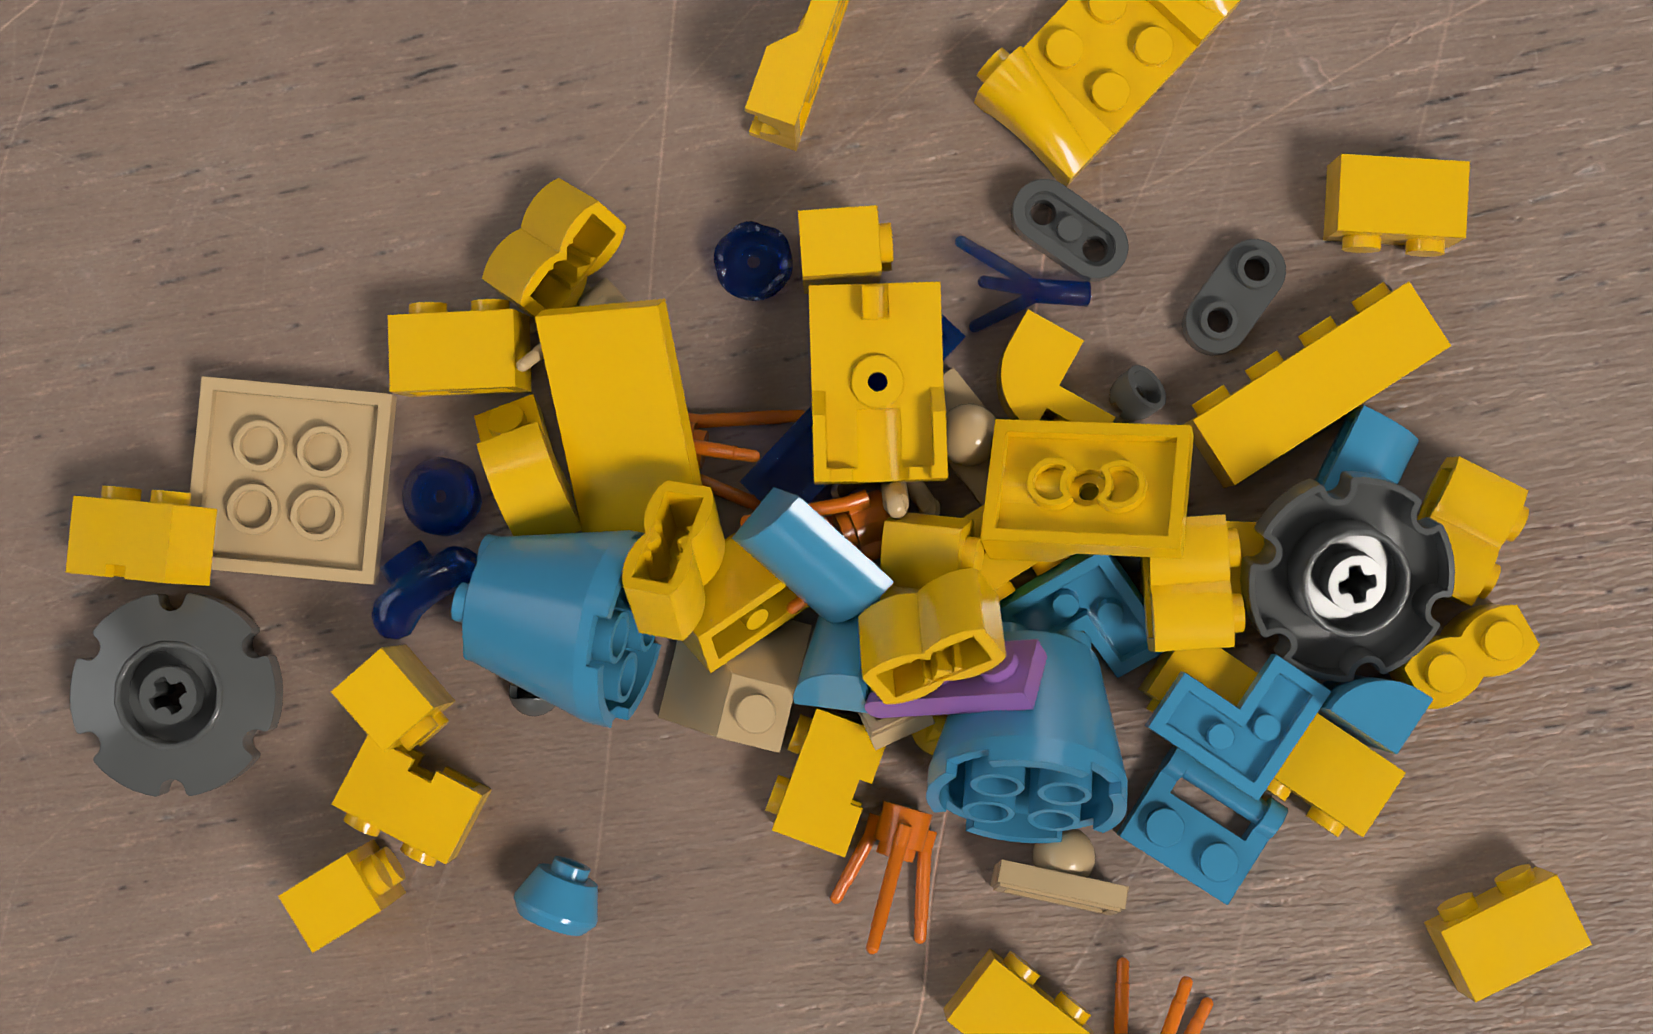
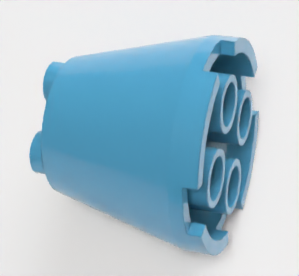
[451,530,661,728]
[926,622,1128,843]

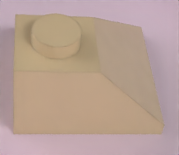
[658,620,812,753]

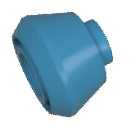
[513,856,598,936]

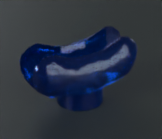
[371,540,478,640]

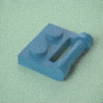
[1116,745,1288,906]

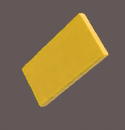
[535,298,702,533]

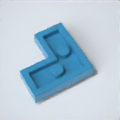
[999,554,1165,678]
[1145,654,1331,801]

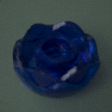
[714,221,794,301]
[402,457,482,537]

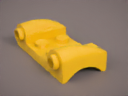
[974,0,1241,187]

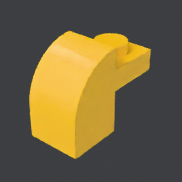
[996,309,1115,423]
[474,394,582,536]

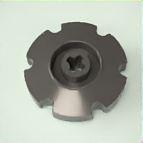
[1240,471,1455,682]
[70,593,283,797]

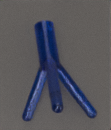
[955,236,1091,333]

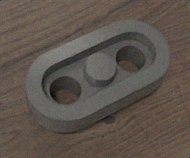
[1011,179,1129,282]
[1182,239,1286,356]

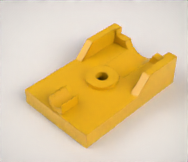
[745,0,850,151]
[809,281,948,484]
[980,419,1194,562]

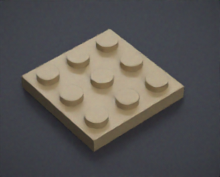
[190,376,397,585]

